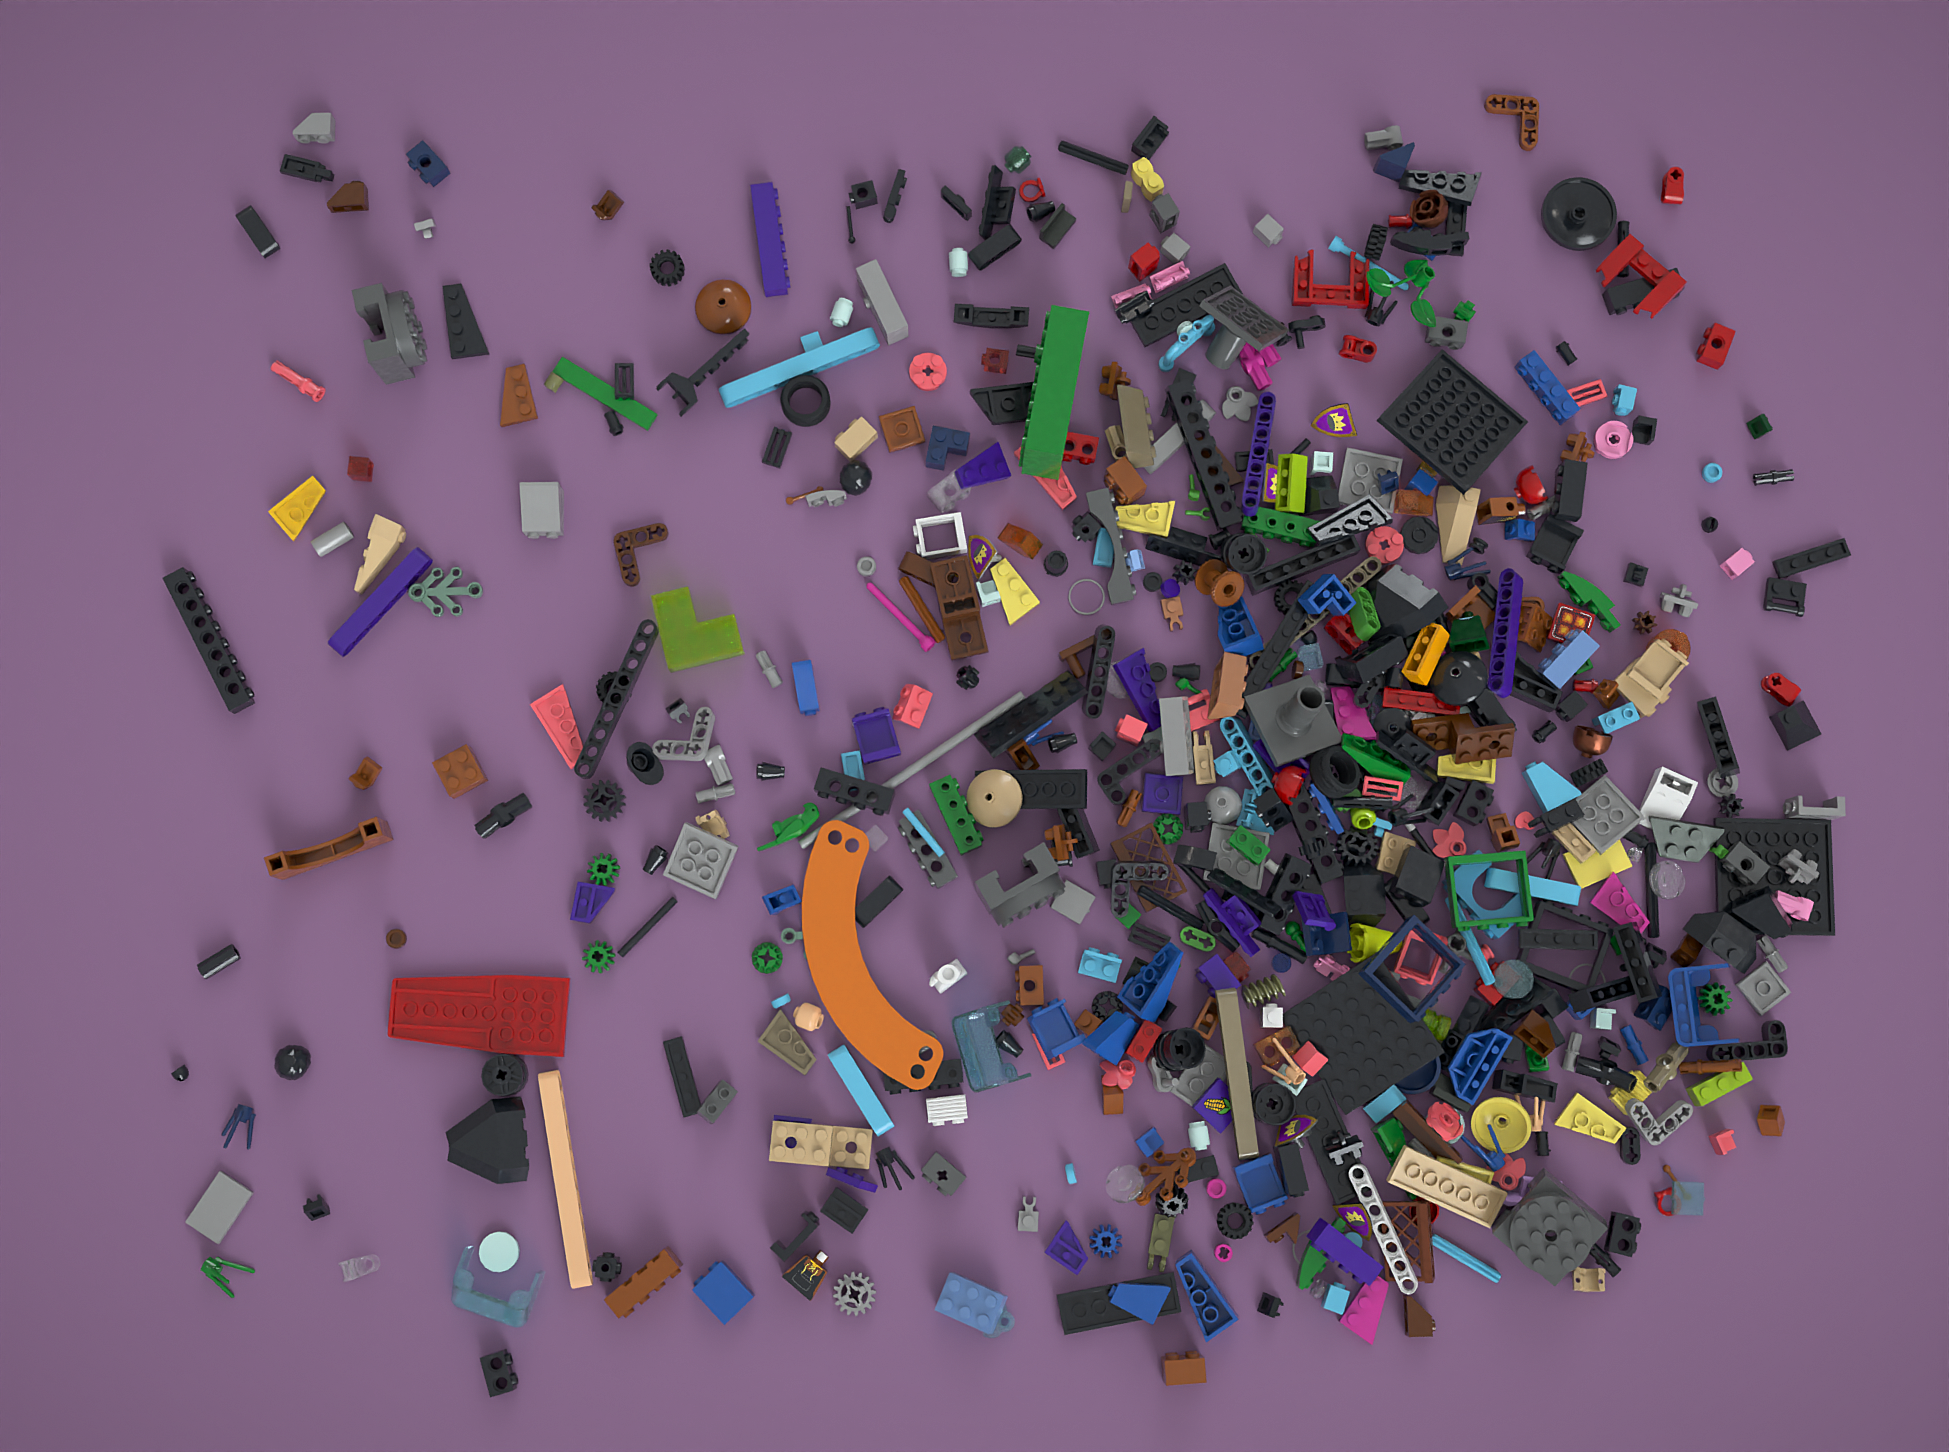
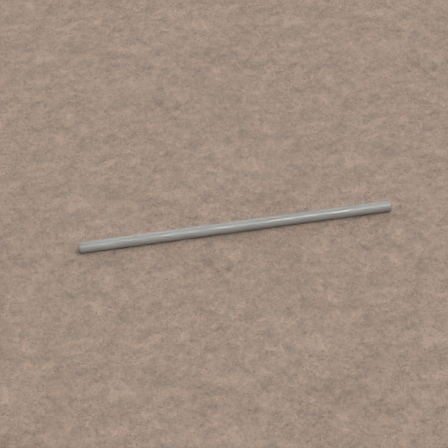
[798,691,1026,849]

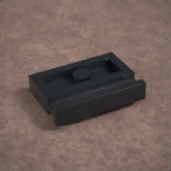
[820,1187,869,1234]

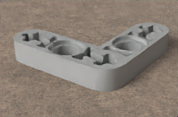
[652,707,715,761]
[1625,1098,1693,1145]

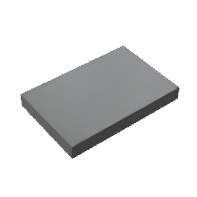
[1170,1044,1226,1106]
[185,1171,254,1244]

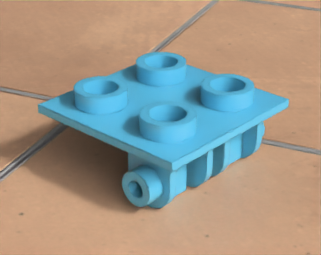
[1236,788,1274,835]

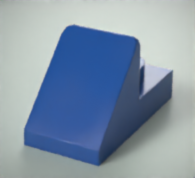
[762,884,802,915]

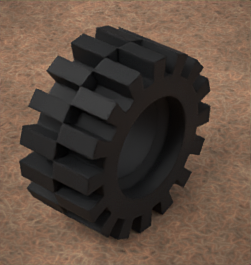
[1364,224,1388,261]
[650,249,685,287]
[1274,580,1303,615]
[596,671,632,704]
[1570,758,1608,787]
[1216,1202,1254,1239]

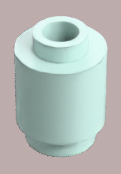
[949,248,968,277]
[830,298,853,327]
[1188,1121,1210,1151]

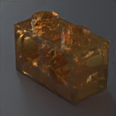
[1253,1026,1301,1067]

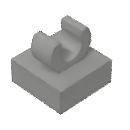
[414,218,436,239]

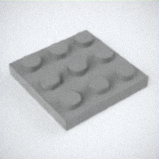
[1338,448,1403,515]
[1571,775,1645,855]
[663,822,739,899]
[1202,823,1270,891]

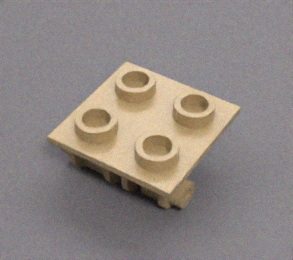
[1375,832,1416,875]

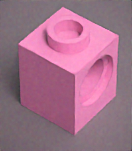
[1720,548,1755,580]

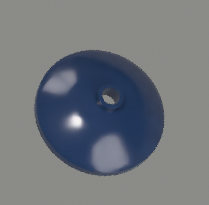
[1395,1056,1441,1094]

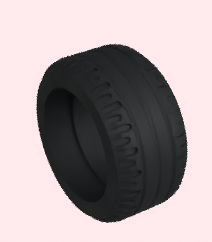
[780,375,831,427]
[1309,745,1360,799]

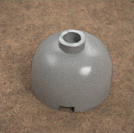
[1204,786,1242,825]

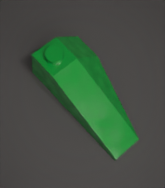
[1341,733,1411,789]

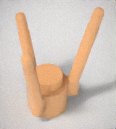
[1261,1038,1306,1085]
[1514,1095,1546,1131]

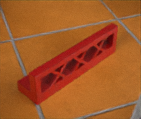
[1380,687,1460,716]

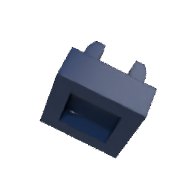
[1377,470,1399,495]

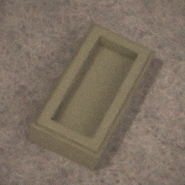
[1121,181,1133,213]

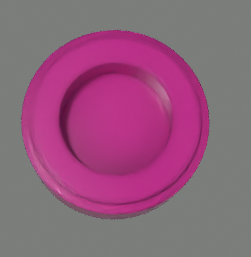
[1206,1178,1226,1199]

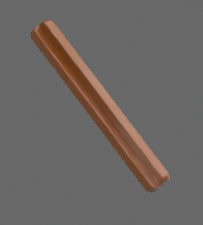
[899,576,945,643]

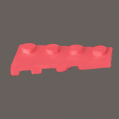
[1014,447,1077,510]
[530,684,583,769]

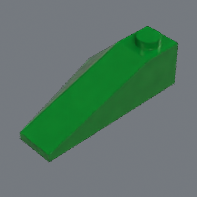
[1371,1117,1416,1200]

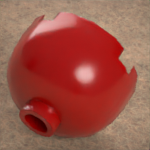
[1514,465,1549,504]
[1271,765,1307,806]

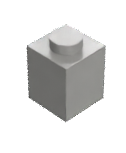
[1253,214,1284,248]
[1160,233,1191,264]

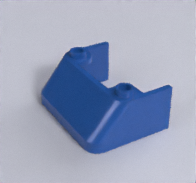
[1668,963,1740,1047]

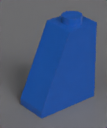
[792,660,820,716]
[1082,1011,1140,1066]
[1108,1282,1171,1325]

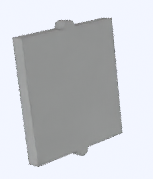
[1050,880,1096,925]

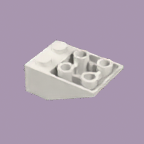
[1639,767,1698,829]

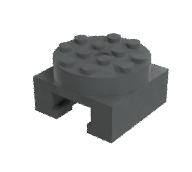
[352,283,427,385]
[974,842,1066,928]
[1491,1167,1608,1286]

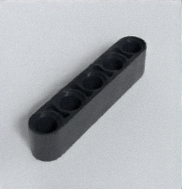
[1082,624,1115,719]

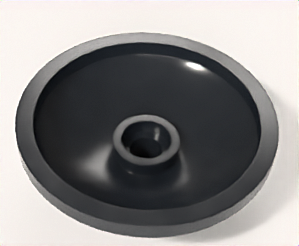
[1429,651,1488,706]

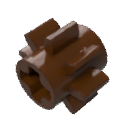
[1632,610,1657,635]
[1000,1003,1024,1027]

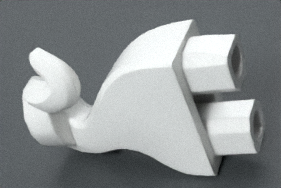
[929,959,967,994]

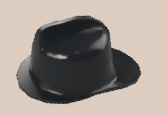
[626,742,664,785]

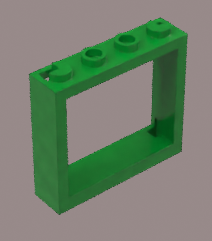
[1444,851,1534,931]

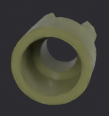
[543,372,564,393]

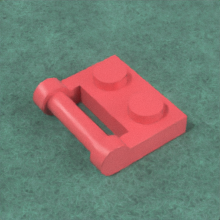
[1188,689,1220,732]

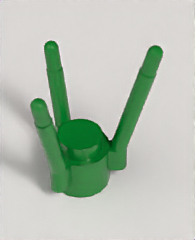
[201,1256,255,1298]

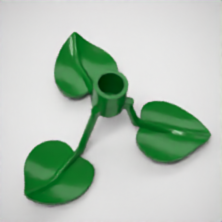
[1366,260,1436,327]

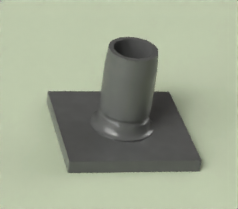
[1199,285,1289,370]
[1244,675,1342,767]

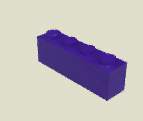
[1306,1218,1384,1286]

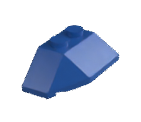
[1448,1028,1513,1105]

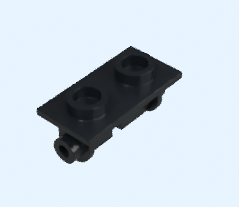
[1115,291,1155,324]

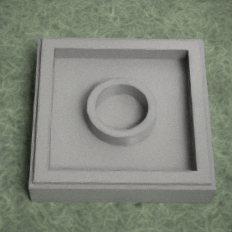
[1735,961,1791,1016]

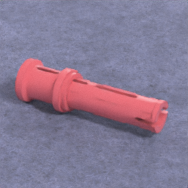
[271,360,326,402]

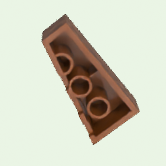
[604,1246,683,1319]

